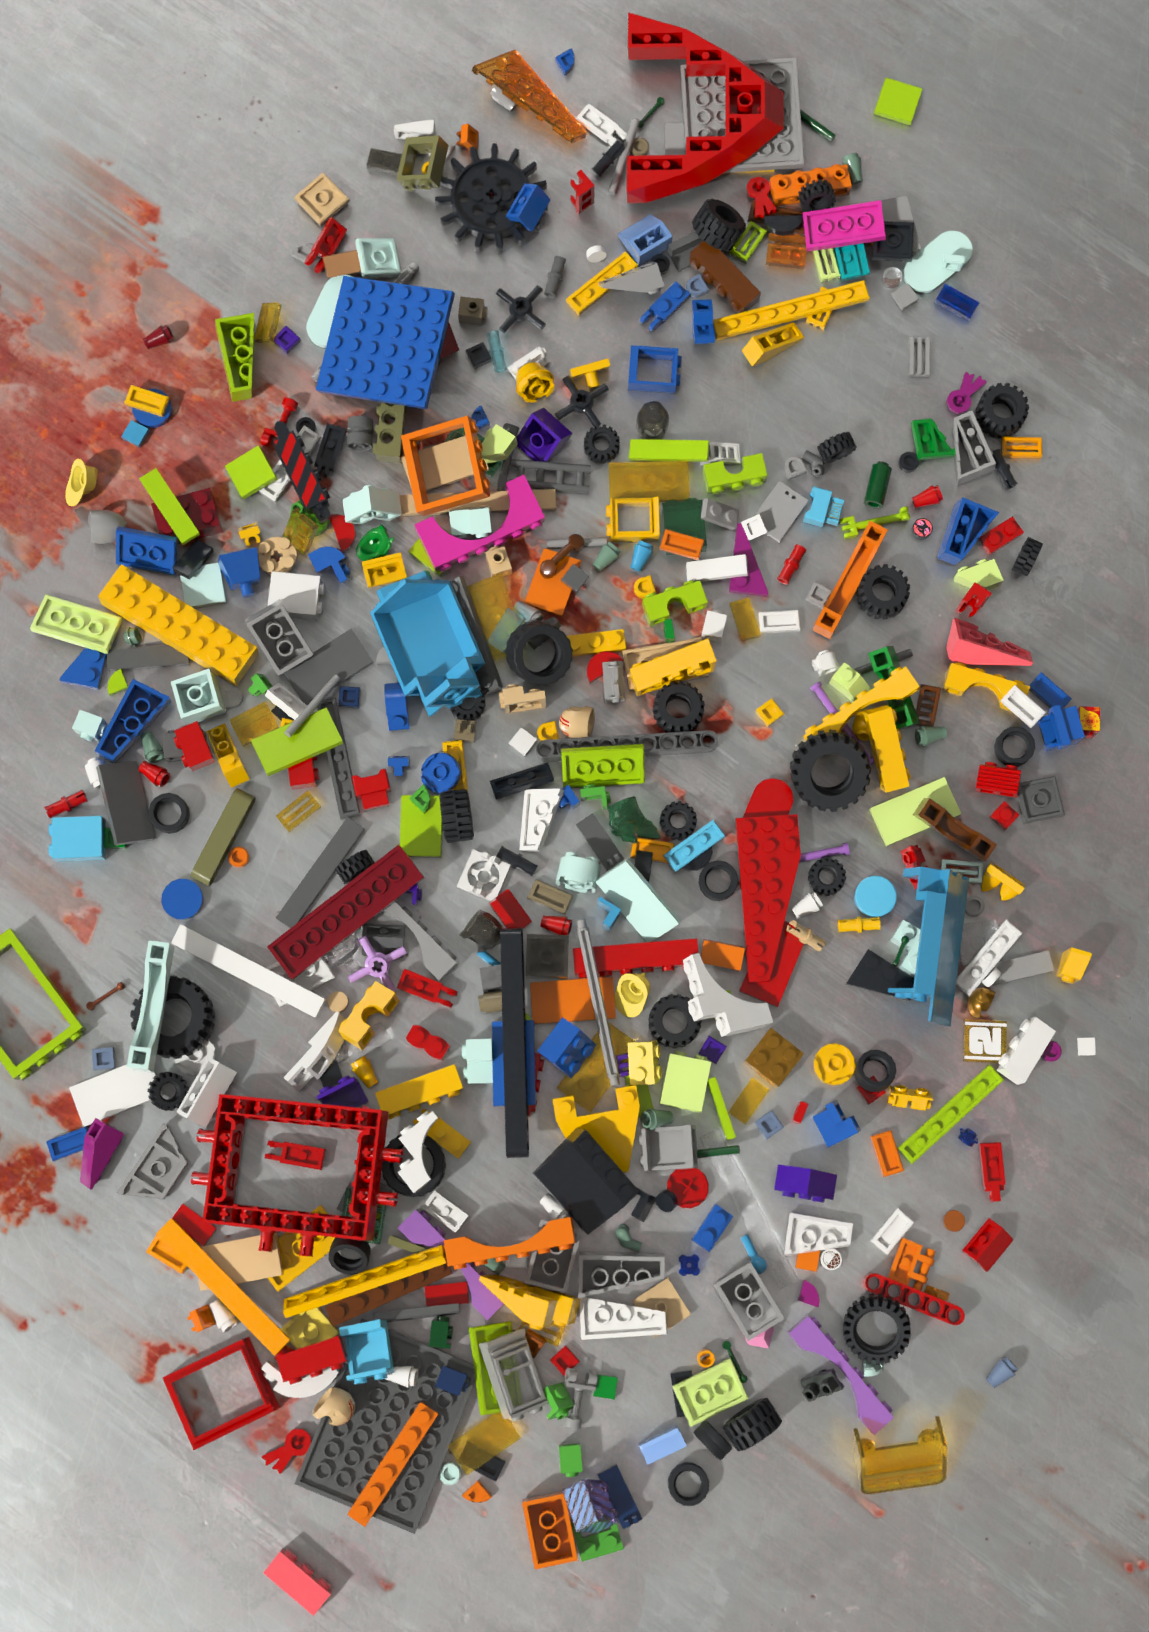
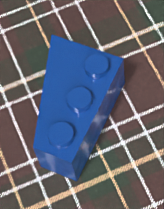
[937,498,999,565]

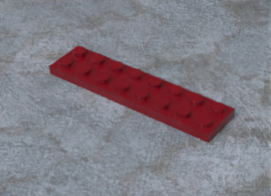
[267,844,425,980]

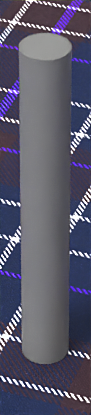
[547,538,607,548]

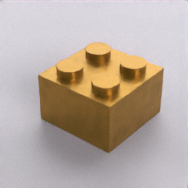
[743,1028,804,1088]

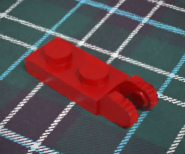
[304,217,347,274]
[397,969,458,1008]
[265,1140,326,1170]

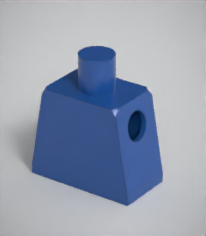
[218,547,260,598]

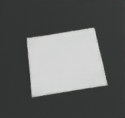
[1077,1038,1096,1056]

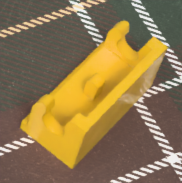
[362,552,407,588]

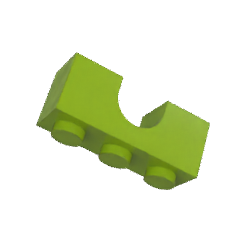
[702,453,767,494]
[642,580,708,626]

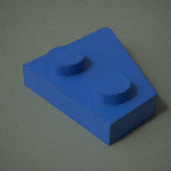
[59,648,107,690]

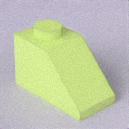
[829,662,872,702]

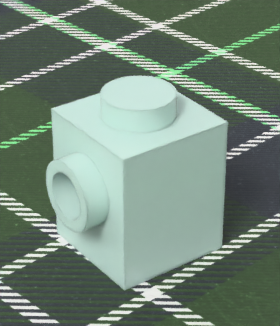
[72,710,107,742]

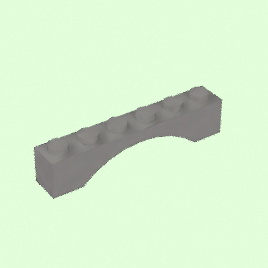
[381,899,457,982]

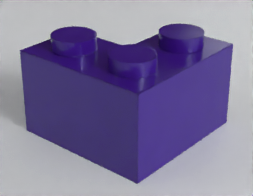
[774,1165,837,1203]

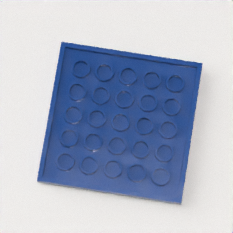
[316,276,455,409]

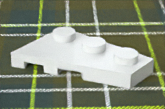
[519,789,564,852]

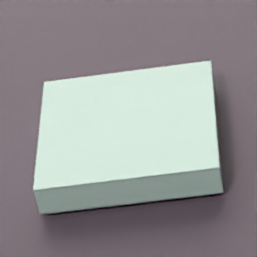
[355,238,401,278]
[180,563,226,608]

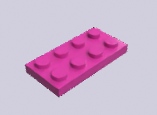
[803,200,886,252]

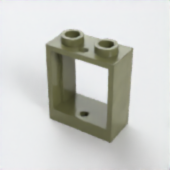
[397,135,449,191]

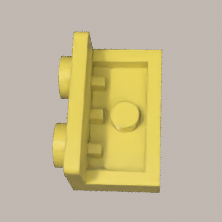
[628,1040,662,1085]

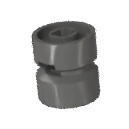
[346,416,373,451]

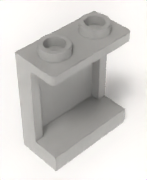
[639,1125,698,1171]

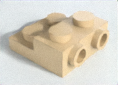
[499,684,546,714]

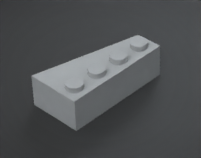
[578,1252,665,1299]

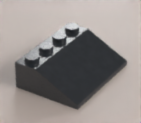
[533,1128,639,1235]

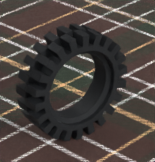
[843,1293,911,1364]

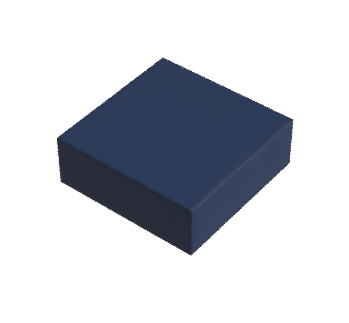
[338,686,361,709]

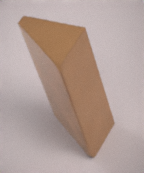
[323,250,361,278]

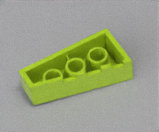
[215,313,255,402]

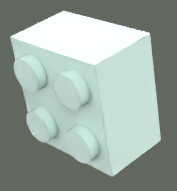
[171,669,226,725]

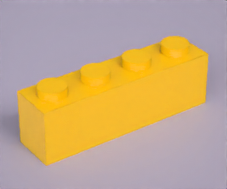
[863,705,911,793]
[375,1064,464,1120]

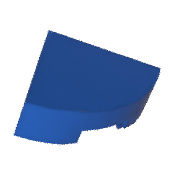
[555,48,574,75]
[471,406,490,429]

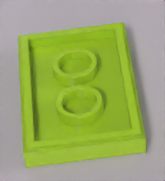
[400,795,442,858]

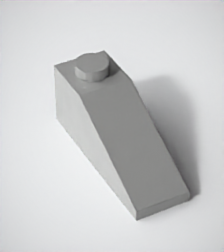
[598,261,664,294]

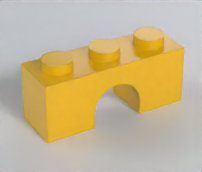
[338,981,400,1051]

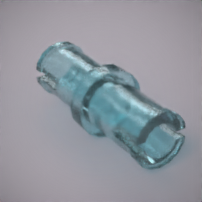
[486,330,507,373]

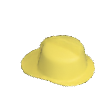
[66,459,98,507]
[614,973,651,1017]

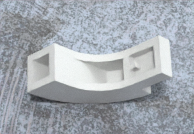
[261,1361,340,1398]

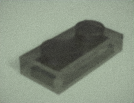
[366,148,402,175]

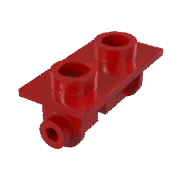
[900,845,928,890]

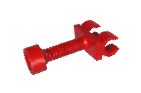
[260,397,299,447]

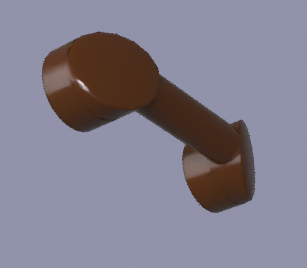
[540,534,584,579]

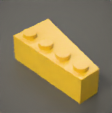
[629,639,716,696]

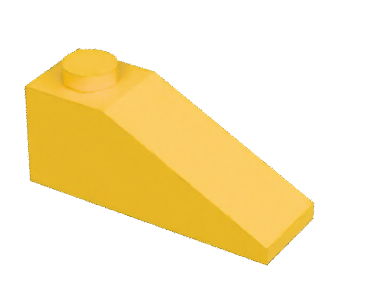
[742,322,804,366]

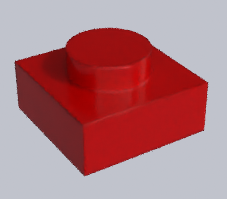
[990,801,1019,831]

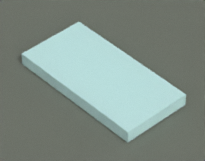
[596,858,681,942]

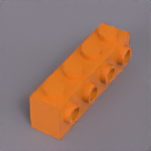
[769,164,852,207]

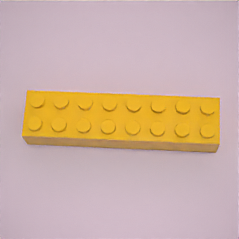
[98,564,259,687]

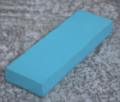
[663,820,725,873]

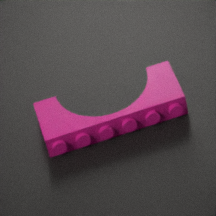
[414,475,545,572]

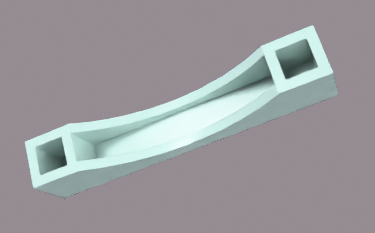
[127,941,174,1073]

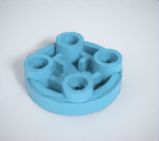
[854,876,897,917]

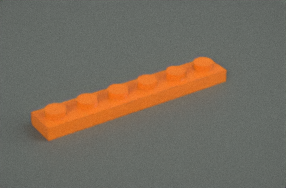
[347,1402,439,1527]

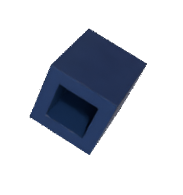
[435,1365,470,1396]

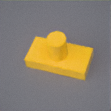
[569,358,610,389]

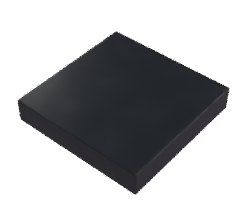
[872,221,914,262]

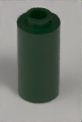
[864,461,892,508]

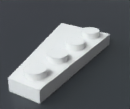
[579,1297,668,1340]

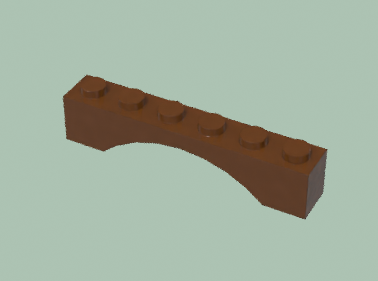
[325,1260,453,1327]

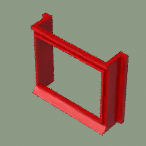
[163,1337,281,1450]

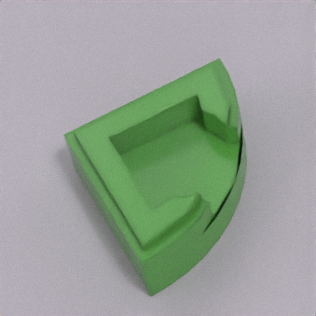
[409,784,430,813]

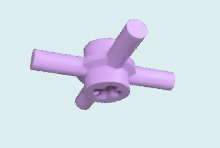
[348,936,407,992]

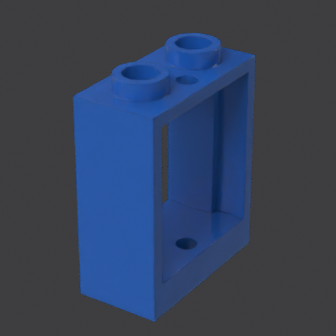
[628,345,682,393]

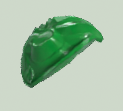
[356,524,394,561]

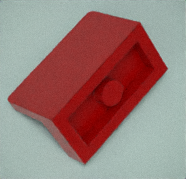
[488,889,532,929]
[962,1218,1013,1272]

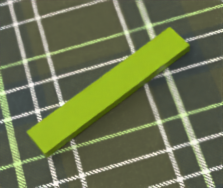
[897,1064,1004,1164]

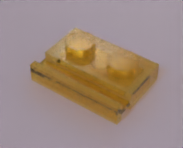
[283,508,319,555]
[229,702,279,747]

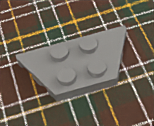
[117,1123,188,1199]

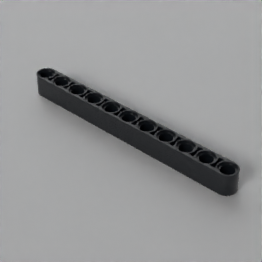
[500,928,529,1158]

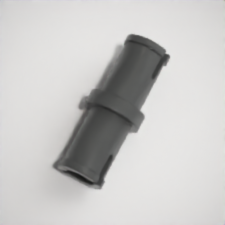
[544,256,566,298]

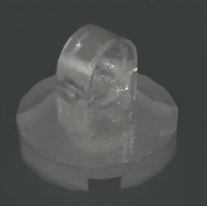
[322,933,362,974]

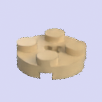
[257,537,298,576]

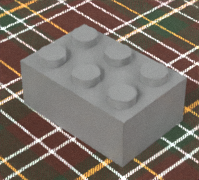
[245,599,313,676]
[525,1219,582,1293]

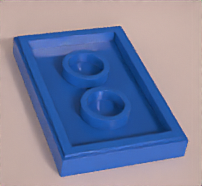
[116,526,177,575]

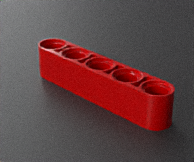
[862,1273,965,1325]

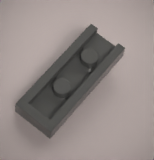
[576,813,624,871]

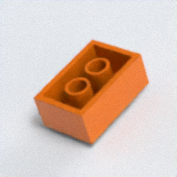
[522,1490,578,1570]

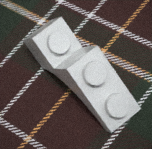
[398,1111,439,1193]

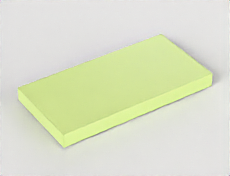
[30,594,123,654]
[869,777,961,846]

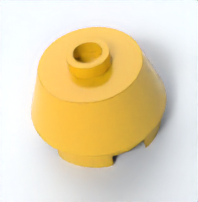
[516,362,554,403]

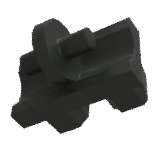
[800,1368,844,1402]

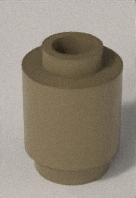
[478,990,502,1014]

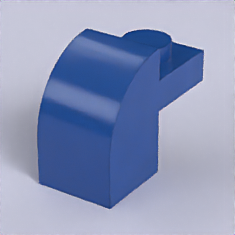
[692,299,715,344]
[308,547,351,583]
[384,682,409,731]

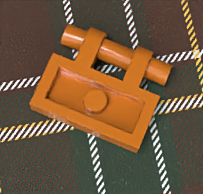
[887,1238,936,1291]

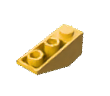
[206,723,250,788]

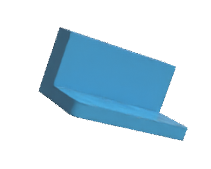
[597,897,621,932]

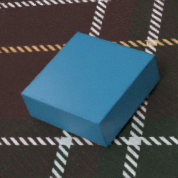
[121,420,149,448]

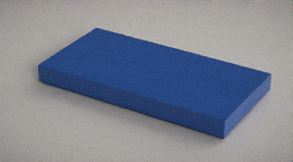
[492,1020,536,1107]

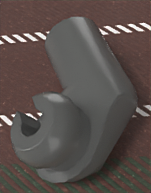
[802,450,825,477]

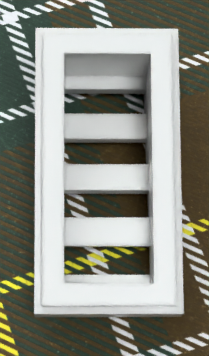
[394,119,435,140]
[700,442,740,466]

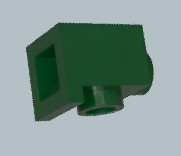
[429,1316,453,1349]

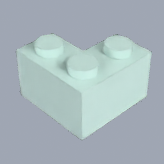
[343,485,402,525]
[449,506,492,538]
[890,920,921,978]
[462,1039,493,1085]

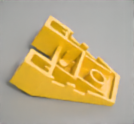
[552,1085,640,1172]
[479,1274,581,1330]

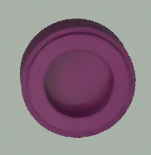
[1041,1041,1062,1062]

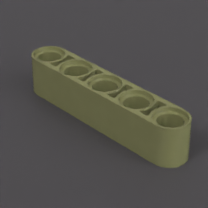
[190,788,256,886]

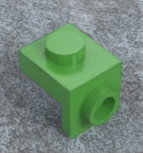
[580,784,611,810]
[544,1382,574,1420]

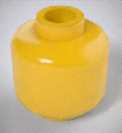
[852,709,869,741]

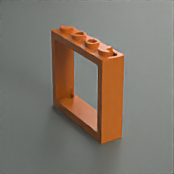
[401,416,490,516]

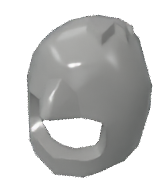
[88,510,127,544]

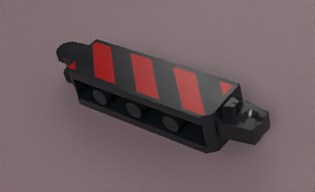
[273,421,331,524]

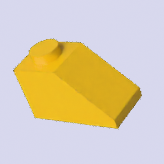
[1056,947,1092,984]

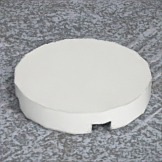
[174,1039,216,1076]

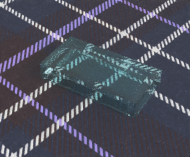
[487,608,526,653]

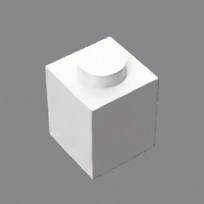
[701,610,727,643]

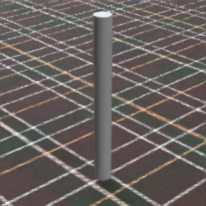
[608,118,640,194]
[284,675,341,737]

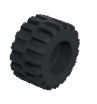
[692,199,746,251]
[975,383,1029,438]
[857,564,910,620]
[653,681,705,733]
[439,789,474,843]
[648,994,702,1048]
[723,1398,782,1451]

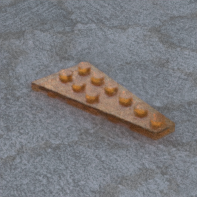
[472,49,588,144]

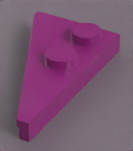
[729,523,768,597]

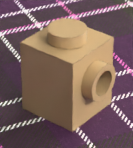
[485,546,512,580]

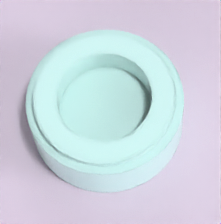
[439,1462,461,1485]

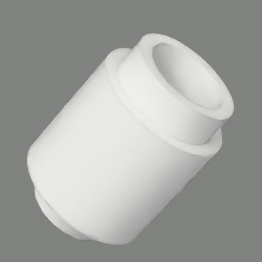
[85,757,106,789]

